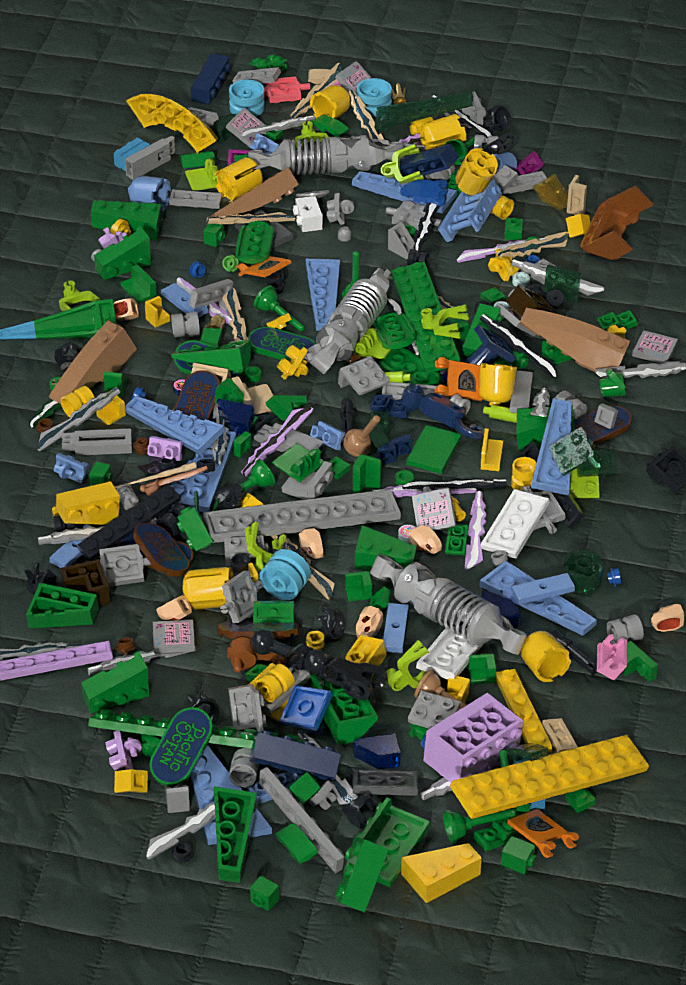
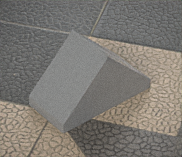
[388,221,420,259]
[165,784,190,813]

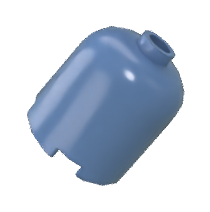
[128,176,171,211]

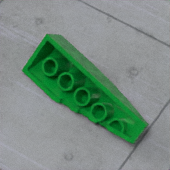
[304,669,378,745]

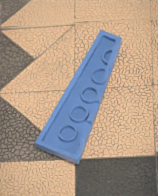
[352,171,457,214]
[306,258,340,331]
[125,396,225,455]
[531,398,571,495]
[480,561,597,635]

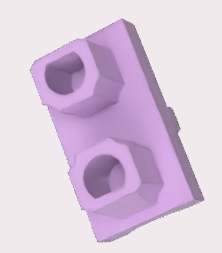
[98,227,127,249]
[148,436,183,461]
[105,730,142,771]

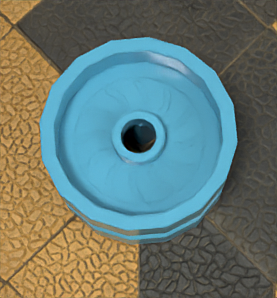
[356,78,392,117]
[229,79,265,117]
[260,549,311,601]

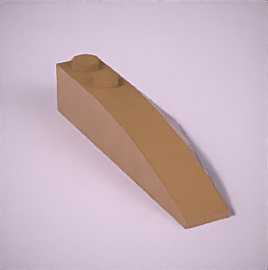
[209,167,299,217]
[520,308,630,372]
[49,320,137,404]

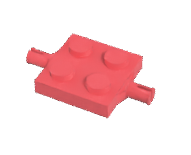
[264,77,310,103]

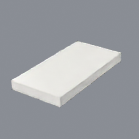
[480,489,550,558]
[416,623,483,680]

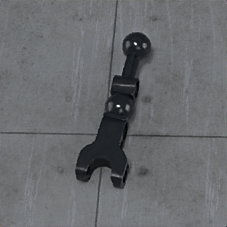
[250,629,388,700]

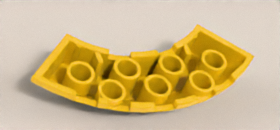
[126,94,218,152]

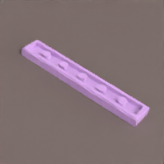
[0,641,113,681]

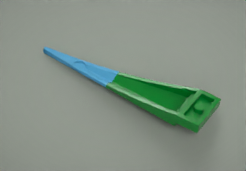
[0,299,116,340]

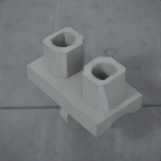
[327,193,354,225]

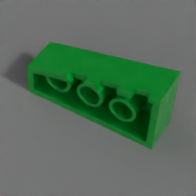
[91,200,162,241]
[214,786,257,883]

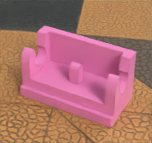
[597,634,627,680]

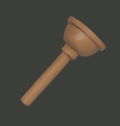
[343,415,380,457]
[414,669,467,709]

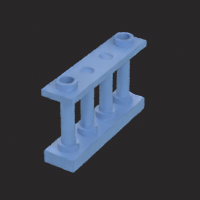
[438,179,502,242]

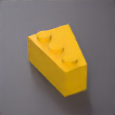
[56,481,120,525]
[401,843,482,903]

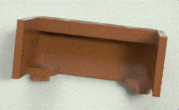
[580,186,653,260]

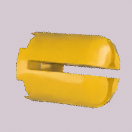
[420,114,467,151]
[455,148,498,196]
[214,158,263,202]
[183,567,234,610]

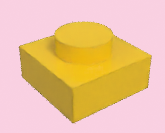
[266,313,292,329]

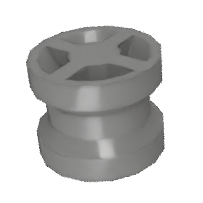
[450,394,471,416]

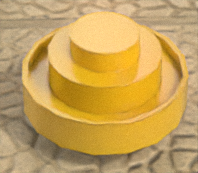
[110,219,131,236]

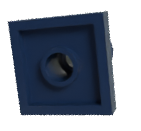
[465,324,516,365]

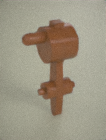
[227,637,286,673]

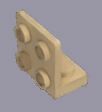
[232,376,273,415]

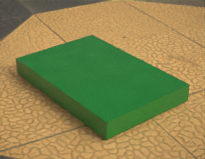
[406,425,461,474]

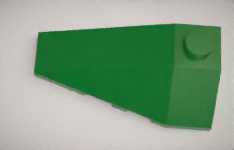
[171,340,252,373]

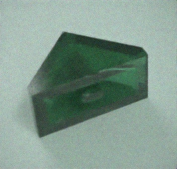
[213,114,237,145]

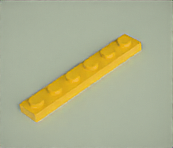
[496,669,552,756]

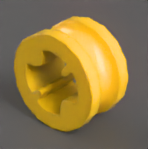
[306,631,324,650]

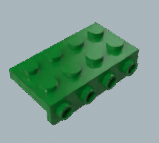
[345,797,430,887]

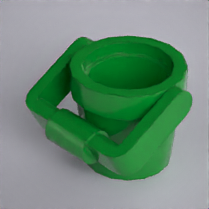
[599,368,626,398]

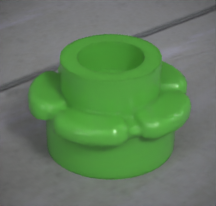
[222,255,239,272]

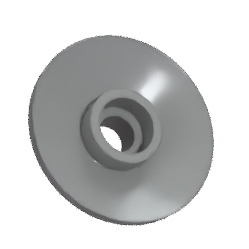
[296,190,330,202]

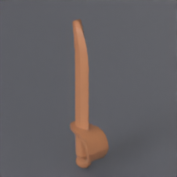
[140,466,208,496]

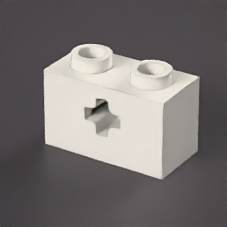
[293,196,322,232]

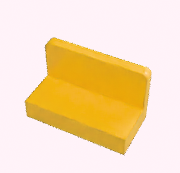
[481,429,503,471]

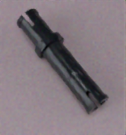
[340,398,355,438]
[552,630,597,675]

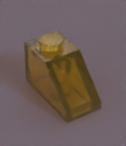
[533,174,568,210]

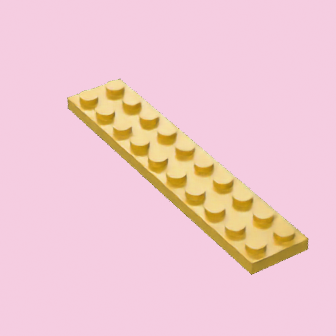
[450,735,649,819]

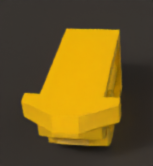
[345,635,387,677]

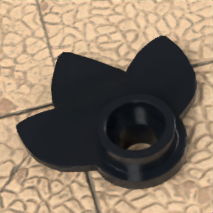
[138,456,176,475]
[211,484,242,511]

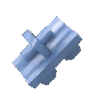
[250,133,279,154]
[310,421,345,450]
[54,453,90,483]

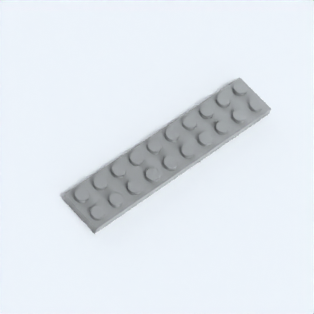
[203,489,401,543]

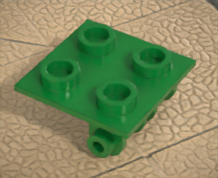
[248,54,287,72]
[272,443,325,483]

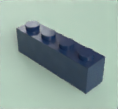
[191,53,231,104]
[400,144,459,177]
[249,731,341,782]

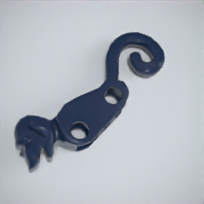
[401,384,485,440]

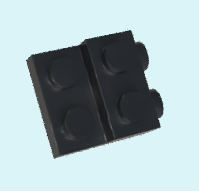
[645,445,686,494]

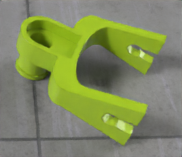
[295,121,329,150]
[381,144,424,184]
[59,281,100,312]
[421,305,469,339]
[244,522,286,577]
[386,640,429,691]

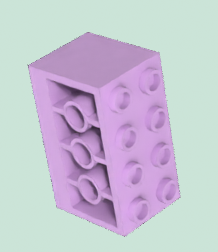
[423,693,523,783]

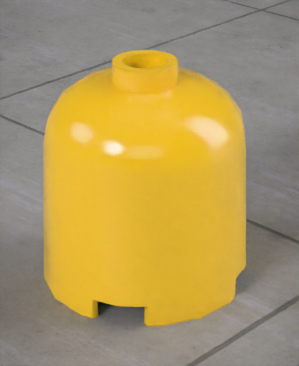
[310,85,351,119]
[479,363,517,406]
[521,631,571,682]

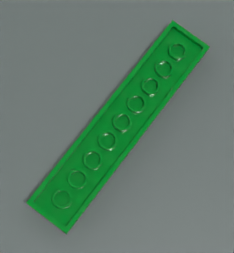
[391,261,461,374]
[88,709,304,749]

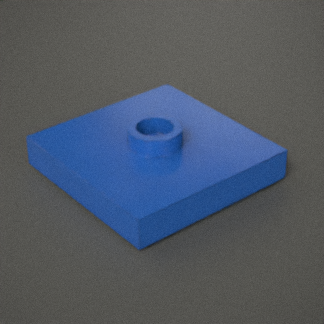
[279,685,333,731]

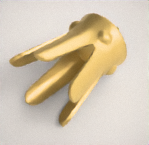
[392,83,406,107]
[204,315,225,329]

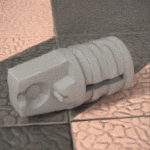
[117,484,139,511]

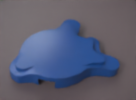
[400,179,447,206]

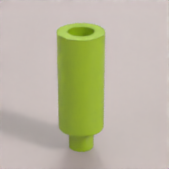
[384,371,411,383]
[483,405,517,423]

